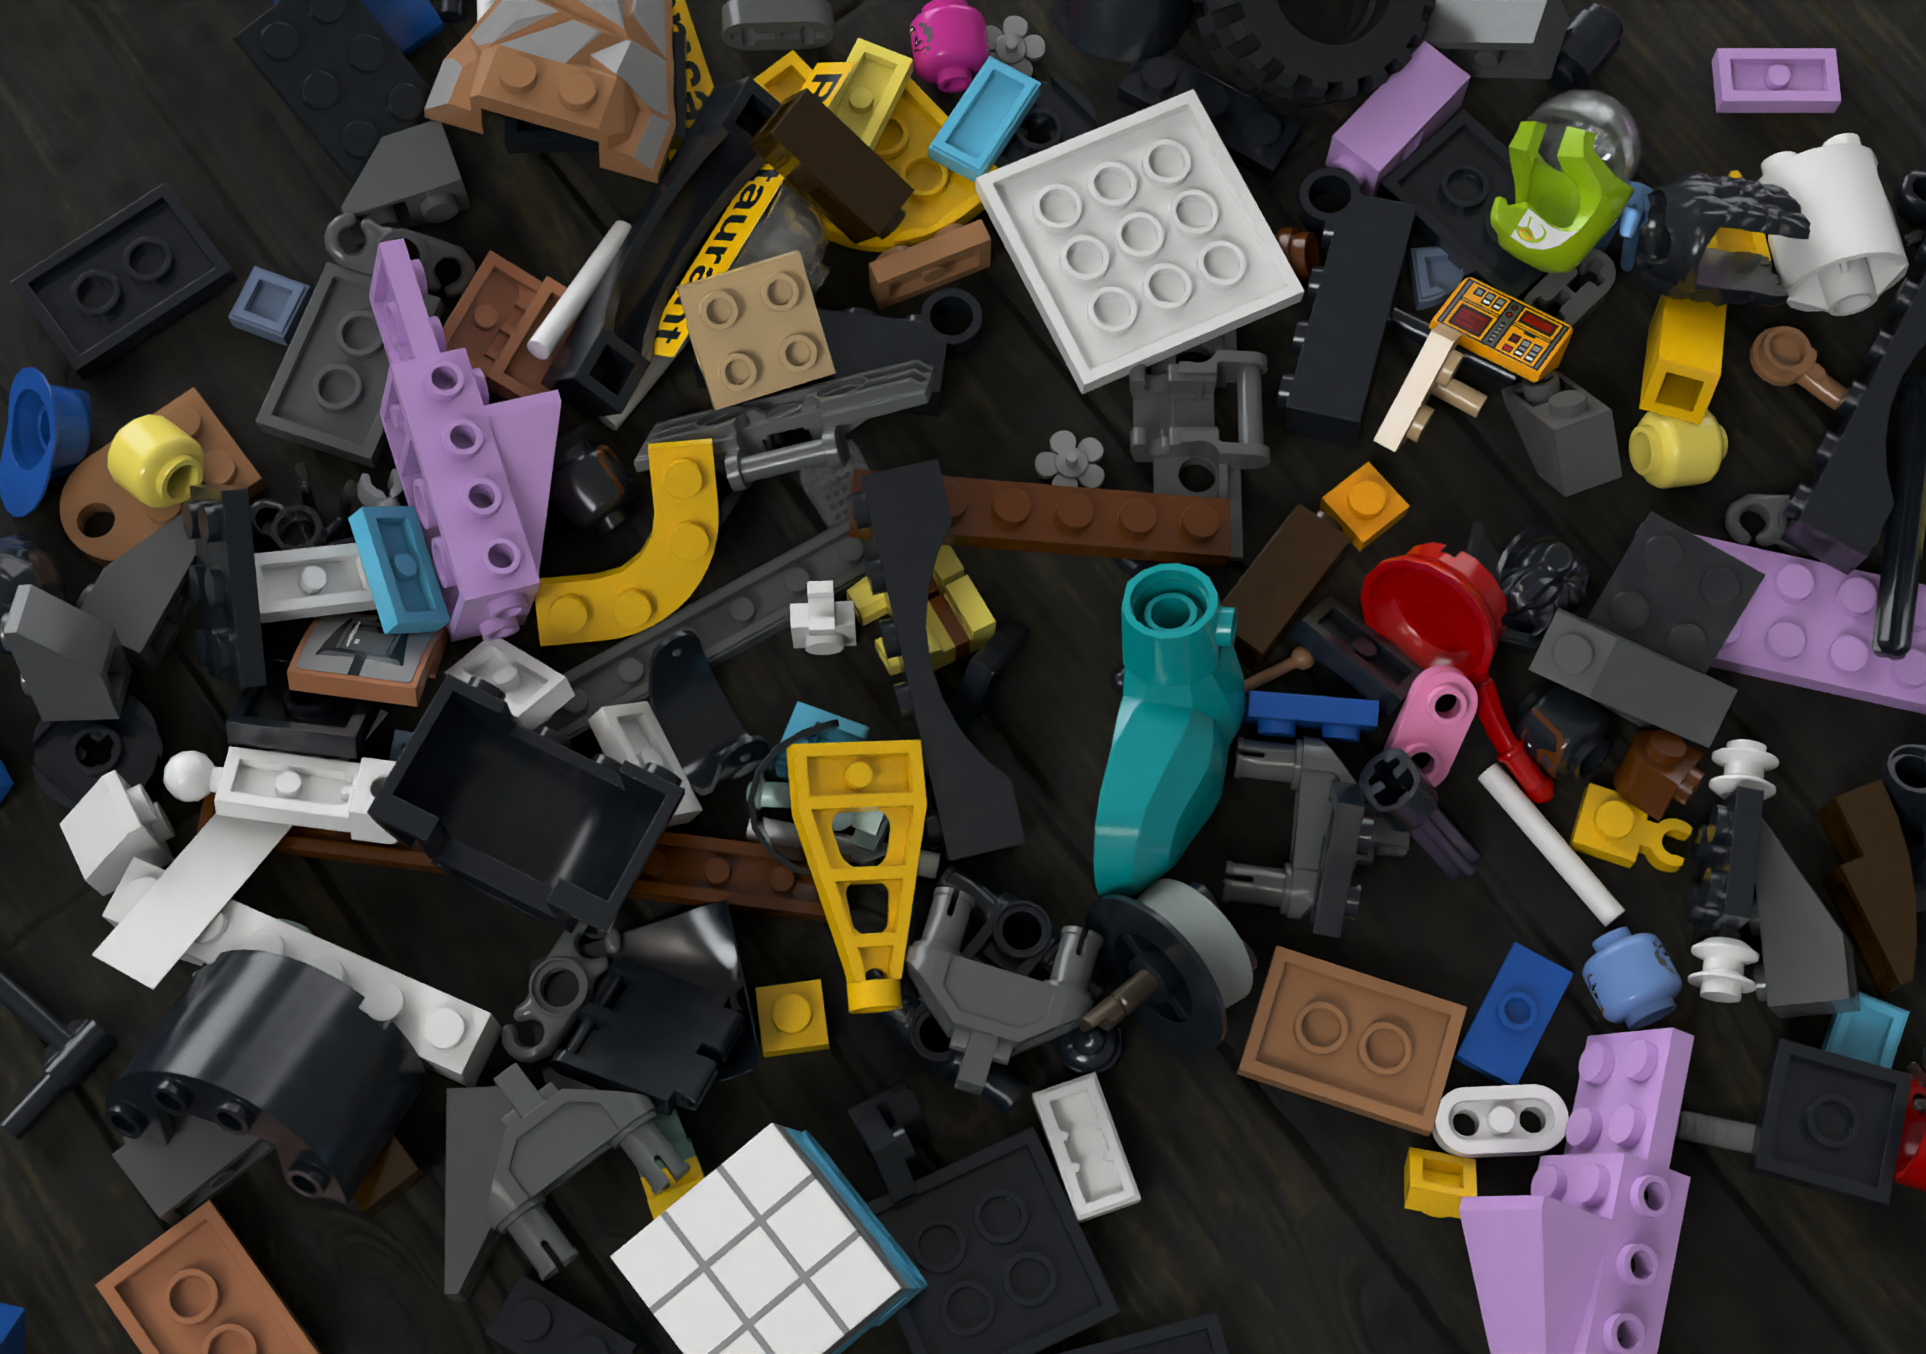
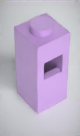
[1325,41,1471,197]

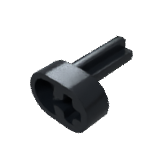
[1359,748,1481,880]

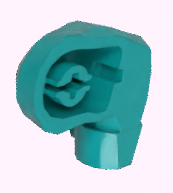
[1093,563,1245,895]

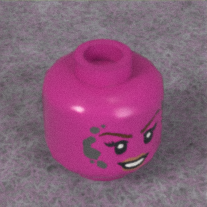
[910,0,990,93]

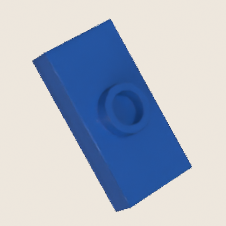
[1453,942,1574,1086]

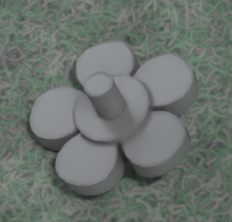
[986,16,1045,76]
[1035,430,1105,489]

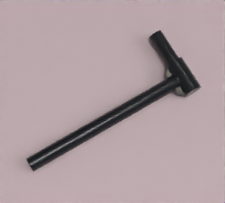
[0,966,118,1140]

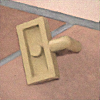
[1373,323,1488,452]

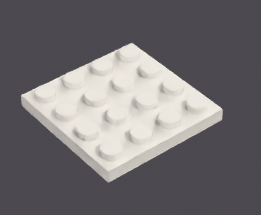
[975,89,1305,394]

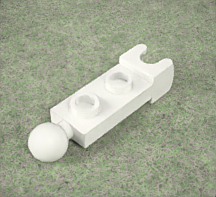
[163,746,398,844]

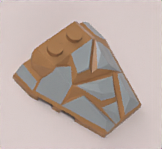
[424,0,676,184]

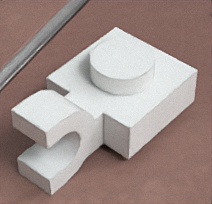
[790,580,857,655]

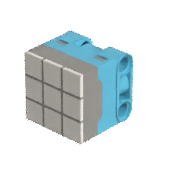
[610,1123,928,1354]

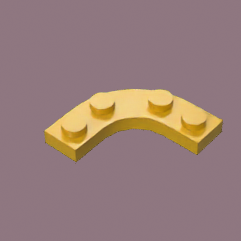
[535,438,719,646]

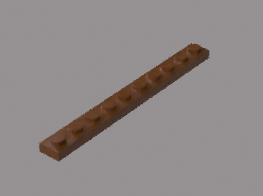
[196,792,852,922]

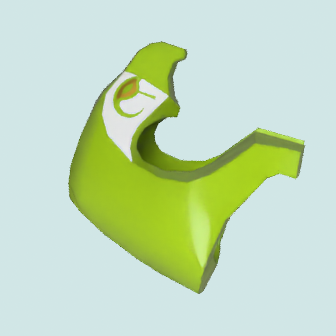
[1490,121,1635,274]

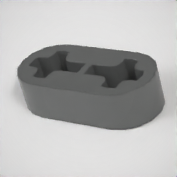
[721,0,834,51]
[1522,248,1616,331]

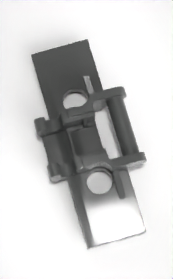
[1129,329,1271,561]
[633,359,937,492]

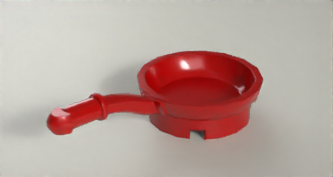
[1360,542,1554,803]

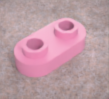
[1384,665,1478,789]

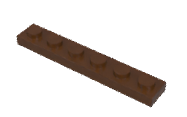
[849,469,1230,567]

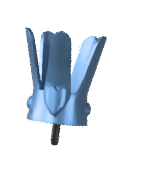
[1594,180,1653,272]

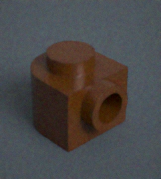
[1613,729,1706,821]

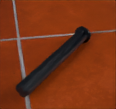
[1872,375,1926,660]

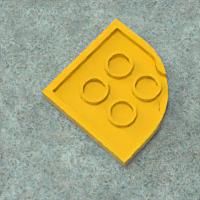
[775,78,998,252]

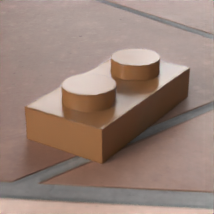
[869,219,991,310]

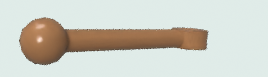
[1244,646,1315,693]

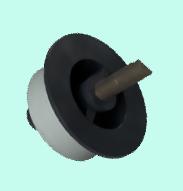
[1078,878,1257,1055]

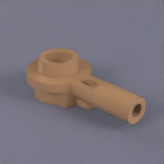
[1750,326,1846,417]

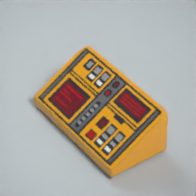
[1429,277,1573,382]

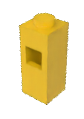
[1639,294,1727,425]

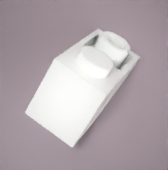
[60,770,175,896]

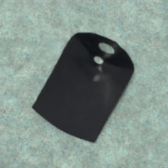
[529,900,760,1091]

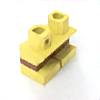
[846,545,996,676]

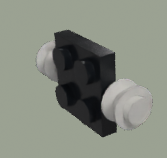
[1684,739,1779,1003]

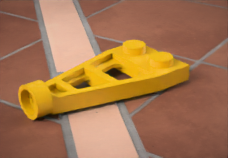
[786,740,927,1014]

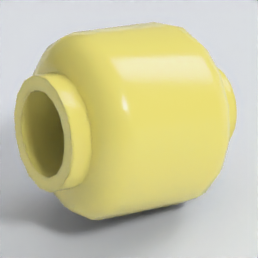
[1629,409,1728,489]
[107,414,205,508]

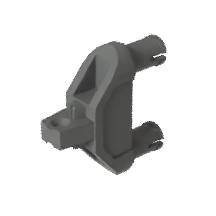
[1221,736,1410,919]
[904,887,1104,1096]
[486,1062,691,1281]

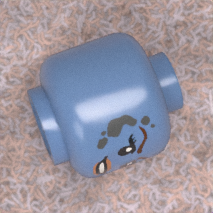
[1582,927,1683,1030]

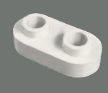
[1432,1084,1569,1158]

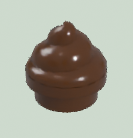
[1275,227,1320,285]

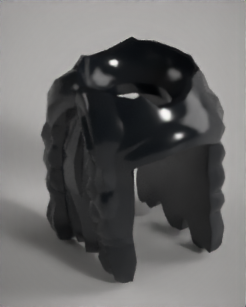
[1635,171,1811,307]

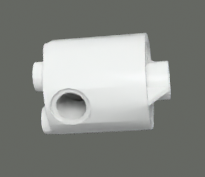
[1757,133,1909,316]

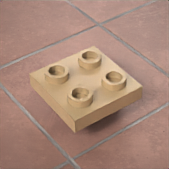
[676,250,836,410]

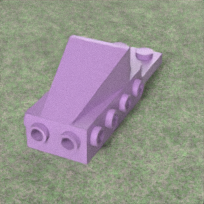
[369,238,562,642]
[1459,1027,1694,1354]

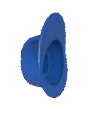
[0,367,91,517]

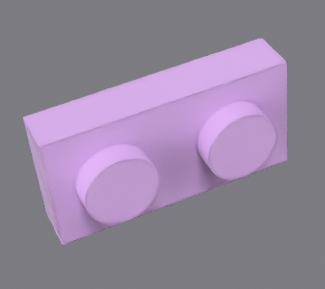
[1712,48,1841,113]

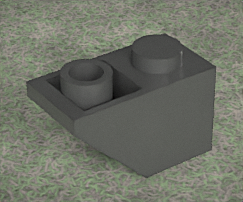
[341,120,471,245]
[1501,370,1622,497]
[0,584,132,721]

